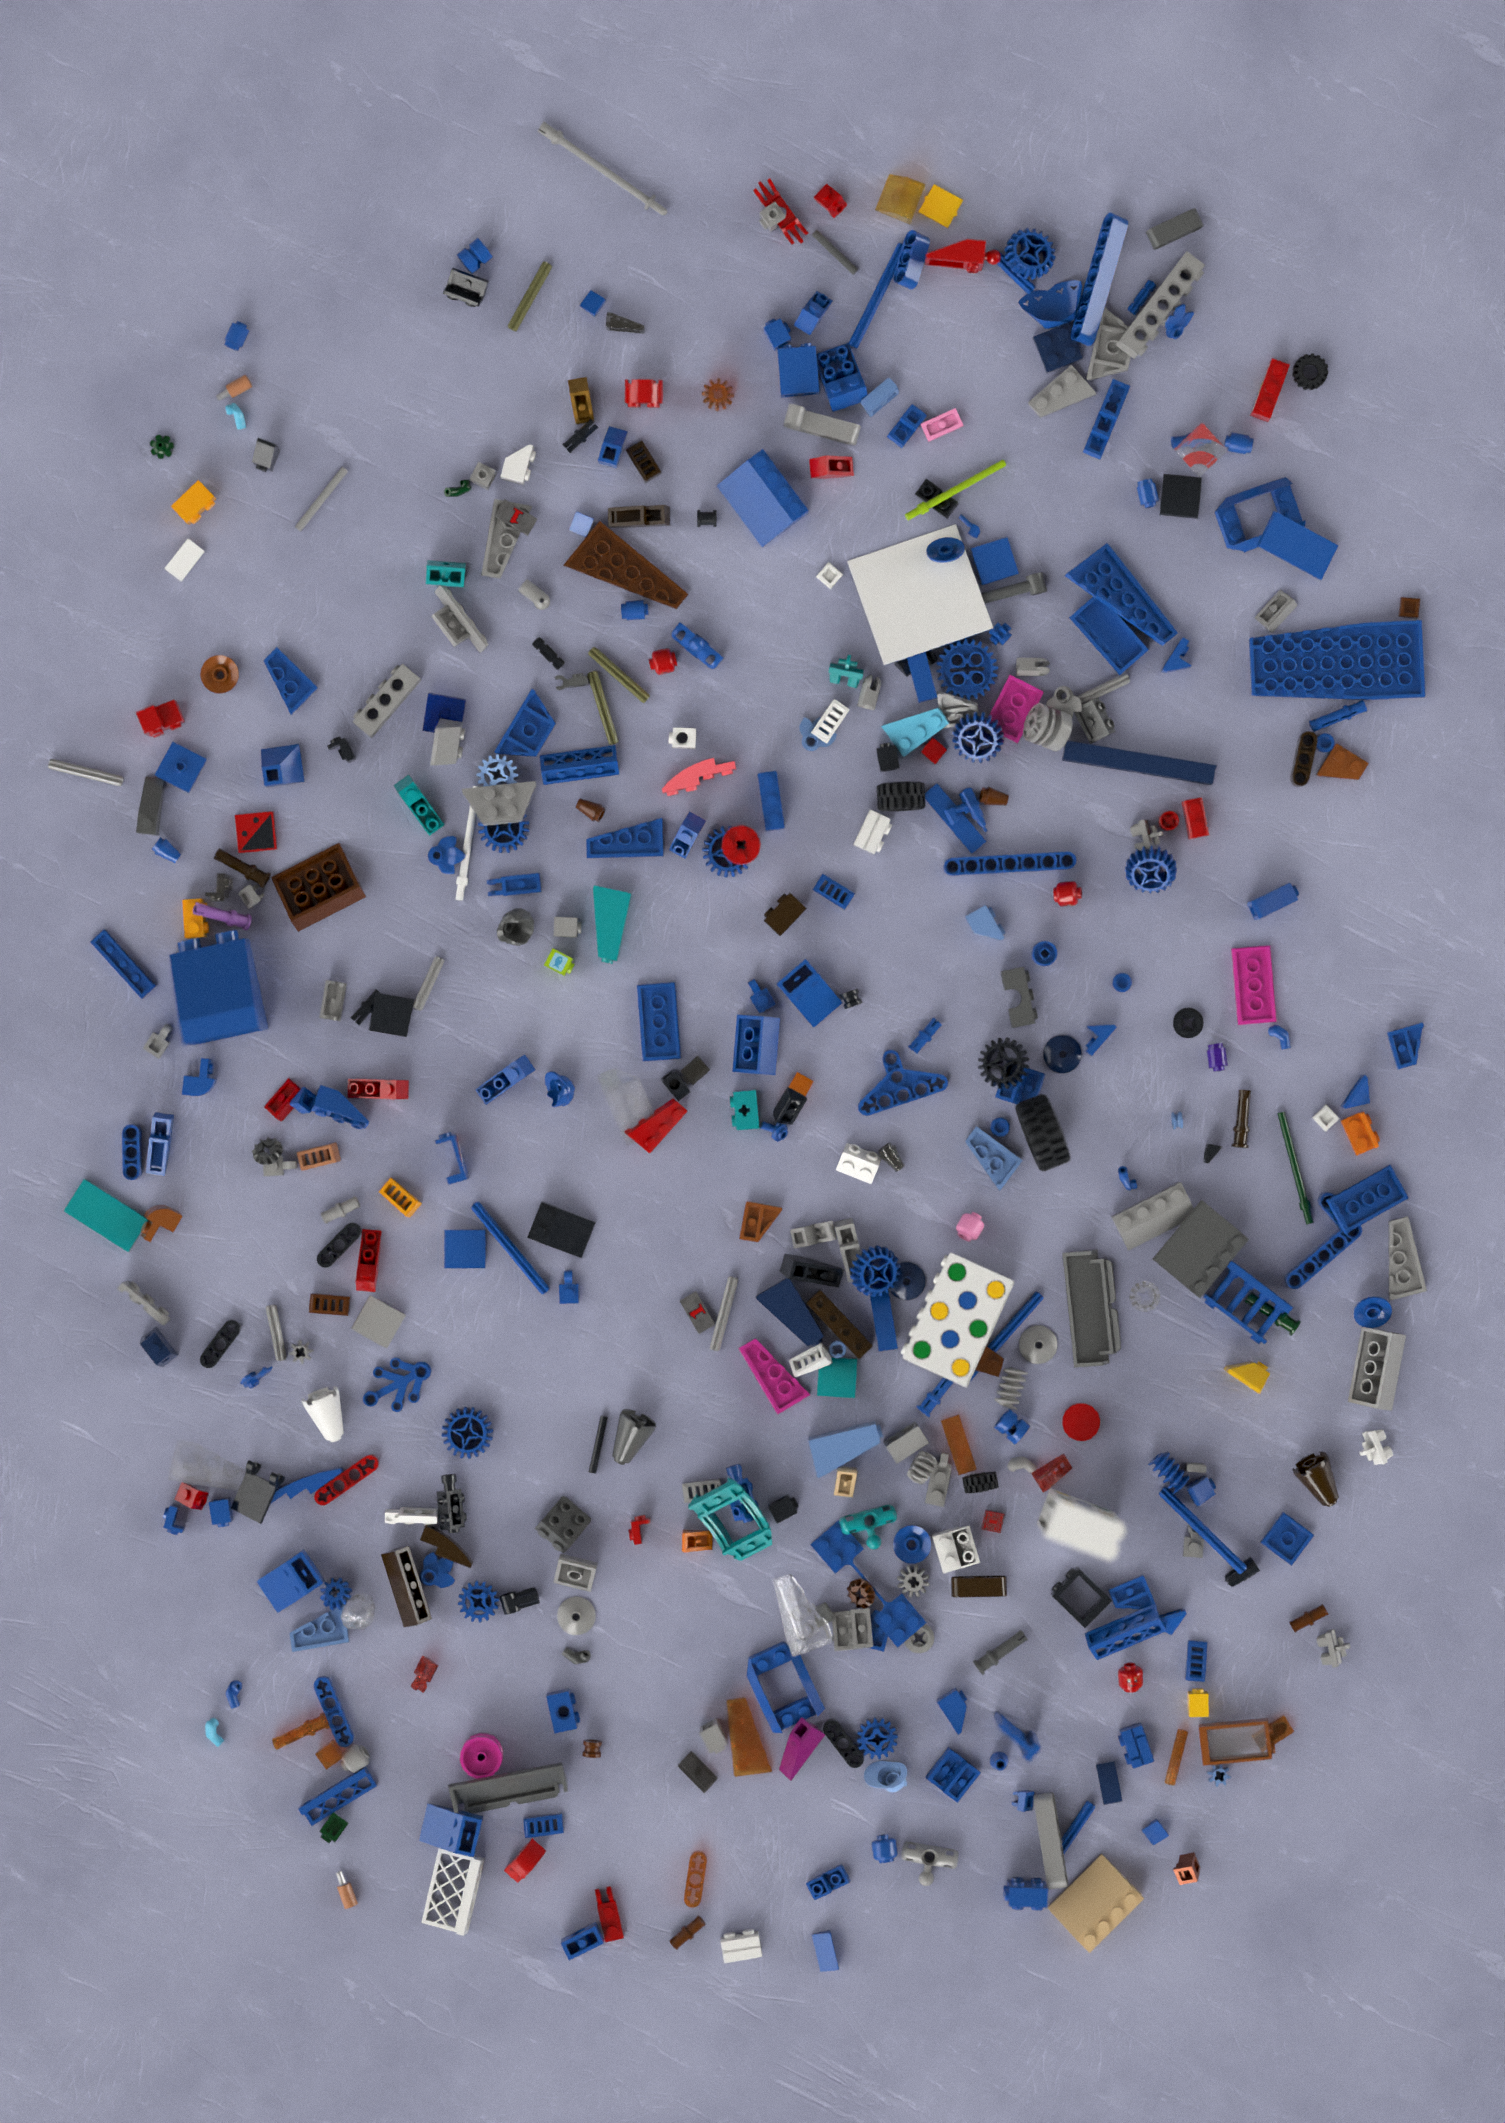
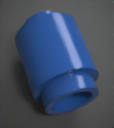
[224,321,249,351]
[1224,432,1254,454]
[1137,479,1159,508]
[621,600,649,621]

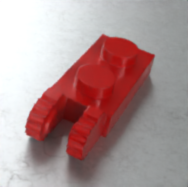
[595,1886,624,1943]

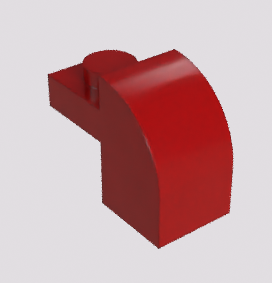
[504,1838,546,1883]

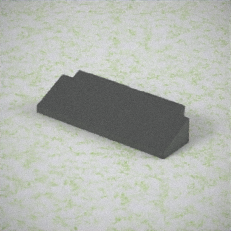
[1062,1249,1121,1367]
[448,1762,568,1813]

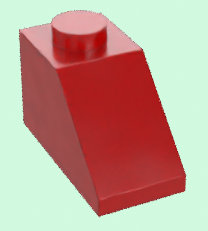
[809,455,854,479]

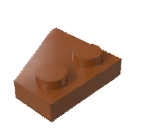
[1316,743,1369,780]
[739,1201,782,1242]

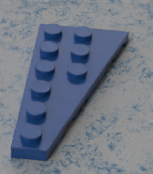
[1064,543,1178,646]

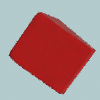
[920,737,947,765]

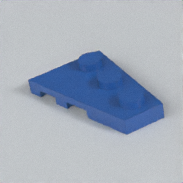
[263,647,318,715]

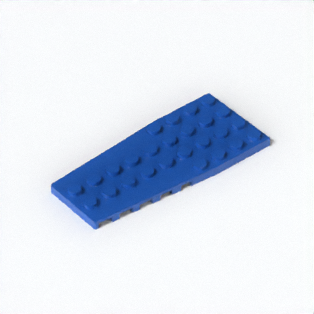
[1249,620,1425,700]

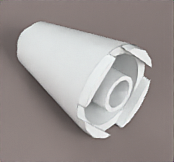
[302,1386,344,1442]

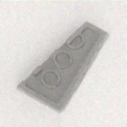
[481,499,532,579]
[1388,1216,1427,1300]

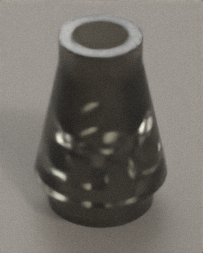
[878,1143,905,1172]

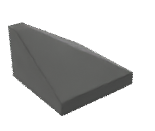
[813,1602,835,1629]

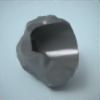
[496,908,534,946]

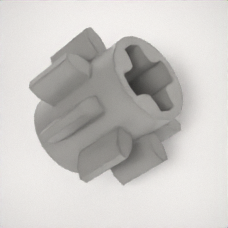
[289,1340,314,1364]

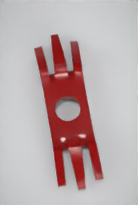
[753,178,808,245]

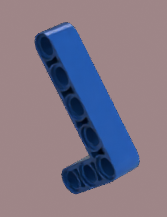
[1284,1192,1362,1289]

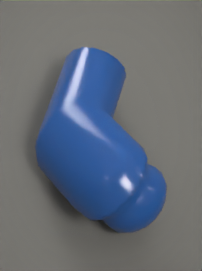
[1268,1025,1291,1050]
[1118,1166,1137,1191]
[225,1680,243,1709]

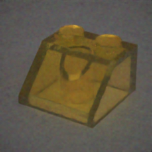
[875,174,926,224]

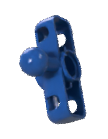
[671,622,724,669]

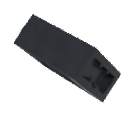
[1051,1566,1112,1628]

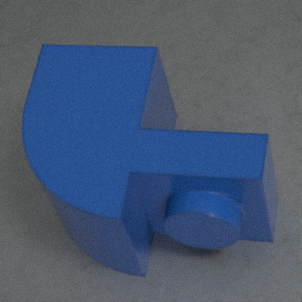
[182,1058,217,1096]

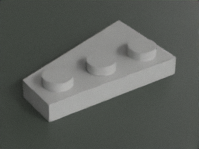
[117,1281,171,1325]

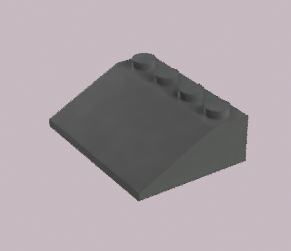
[1153,1200,1249,1298]

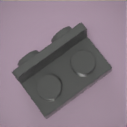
[1074,698,1115,744]

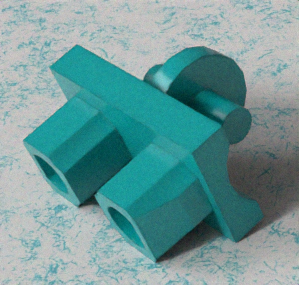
[828,654,864,688]

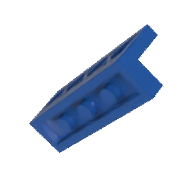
[539,745,619,785]
[1084,1604,1167,1660]
[298,1767,377,1826]

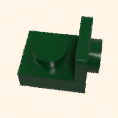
[319,1812,349,1844]

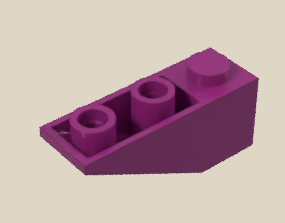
[779,1717,825,1781]

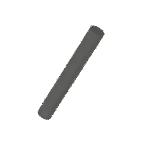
[812,230,858,275]

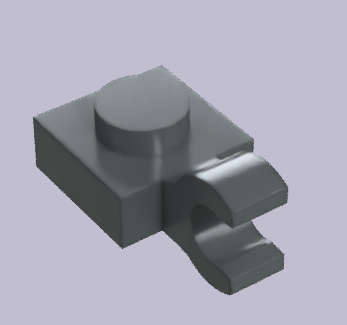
[555,673,589,690]

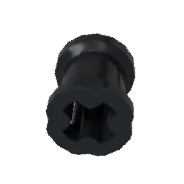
[697,510,717,527]

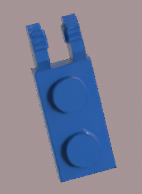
[486,873,542,896]

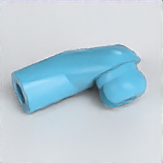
[225,403,246,429]
[205,1718,224,1747]

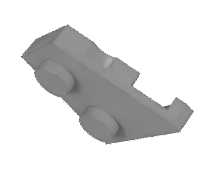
[937,691,979,728]

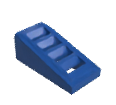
[812,874,855,910]
[1185,1640,1207,1682]
[523,1813,564,1838]

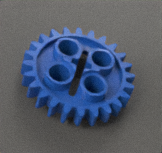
[936,638,998,700]

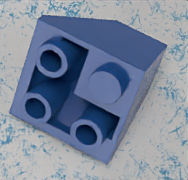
[261,744,305,788]

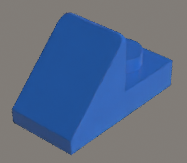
[1161,637,1192,673]
[1085,1025,1117,1056]

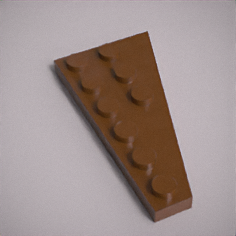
[563,521,689,610]

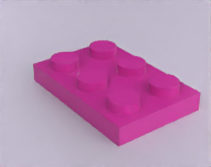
[989,675,1044,744]

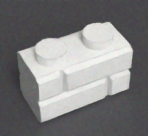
[853,810,892,855]
[720,1929,762,1963]

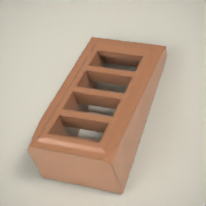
[296,1142,341,1171]

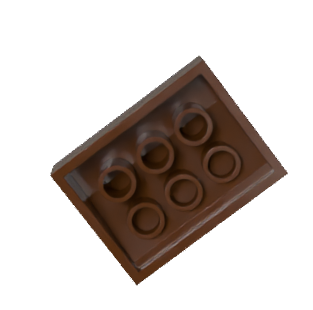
[271,843,366,932]

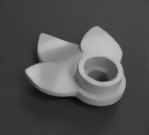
[1046,686,1082,717]

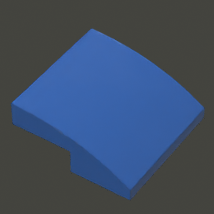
[995,1061,1046,1105]
[444,1230,486,1269]
[925,1747,981,1803]

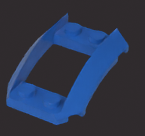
[1215,477,1306,553]
[746,1641,825,1733]

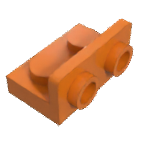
[1340,1111,1380,1156]

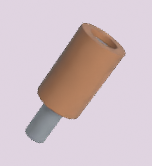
[216,374,253,401]
[336,1871,358,1909]

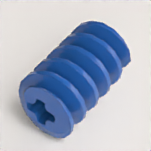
[1148,1452,1190,1494]

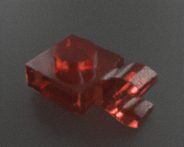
[411,1656,439,1693]

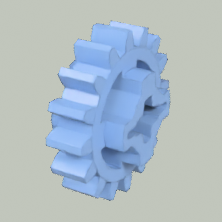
[476,754,518,787]

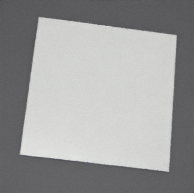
[847,524,994,666]

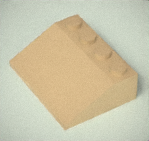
[1047,1854,1144,1953]

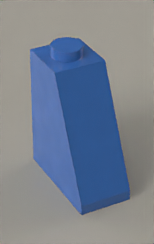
[1247,883,1299,920]

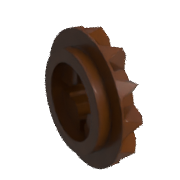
[847,1578,875,1609]

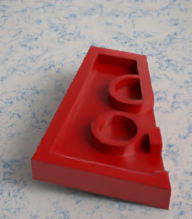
[624,1098,688,1154]

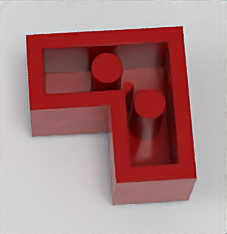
[135,699,185,738]

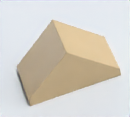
[834,1466,857,1498]

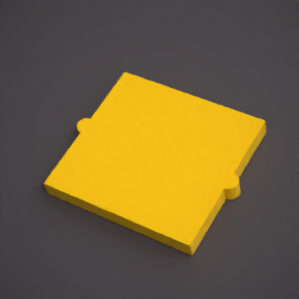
[919,184,963,228]

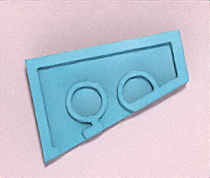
[881,708,950,757]

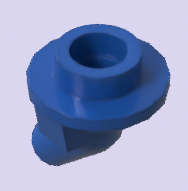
[760,1121,788,1142]

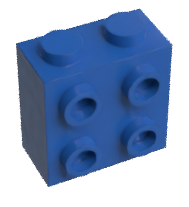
[1003,1877,1048,1911]

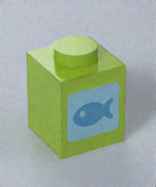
[544,948,575,976]

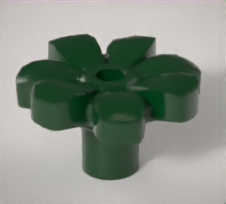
[150,435,174,459]

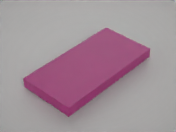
[1231,945,1277,1025]

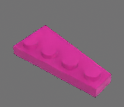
[738,1338,810,1414]

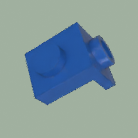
[163,1504,185,1535]

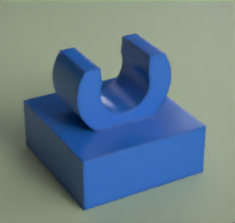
[1012,1790,1035,1812]

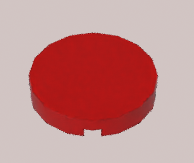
[1062,1403,1100,1441]

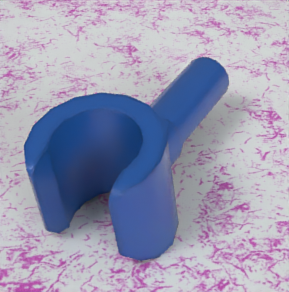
[958,514,980,538]

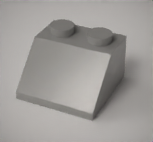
[430,719,465,765]

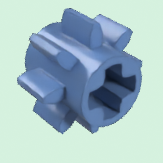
[1207,1764,1231,1787]

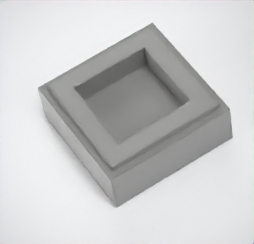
[1185,1462,1206,1473]

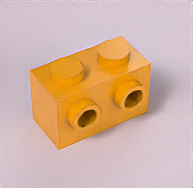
[171,480,216,525]
[182,899,209,939]

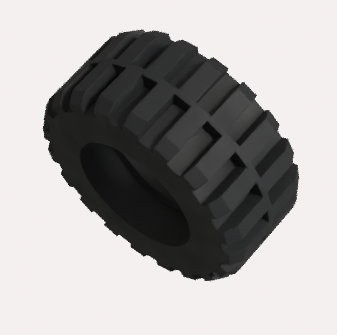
[1015,1094,1071,1171]

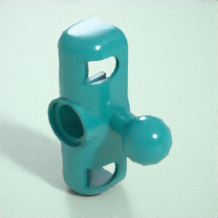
[839,1504,897,1550]

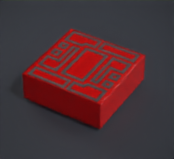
[982,1510,1005,1533]

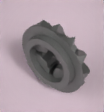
[252,1137,283,1165]

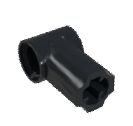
[499,1587,540,1615]

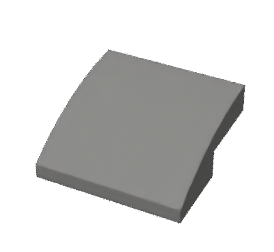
[351,1295,406,1348]
[832,1608,873,1651]

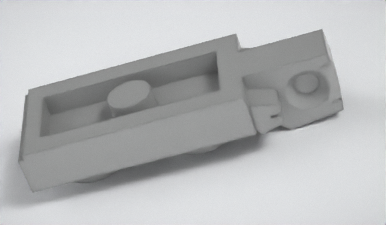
[925,1452,952,1507]

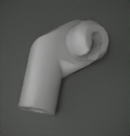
[1007,1456,1037,1474]

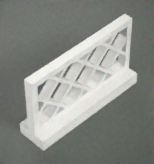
[422,1848,485,1936]

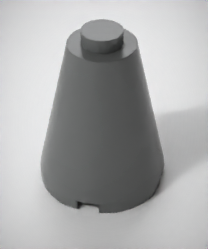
[612,1409,656,1465]

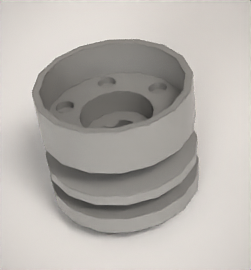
[1023,703,1073,752]

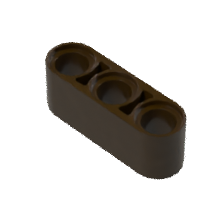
[1290,731,1317,787]
[951,1575,1007,1598]

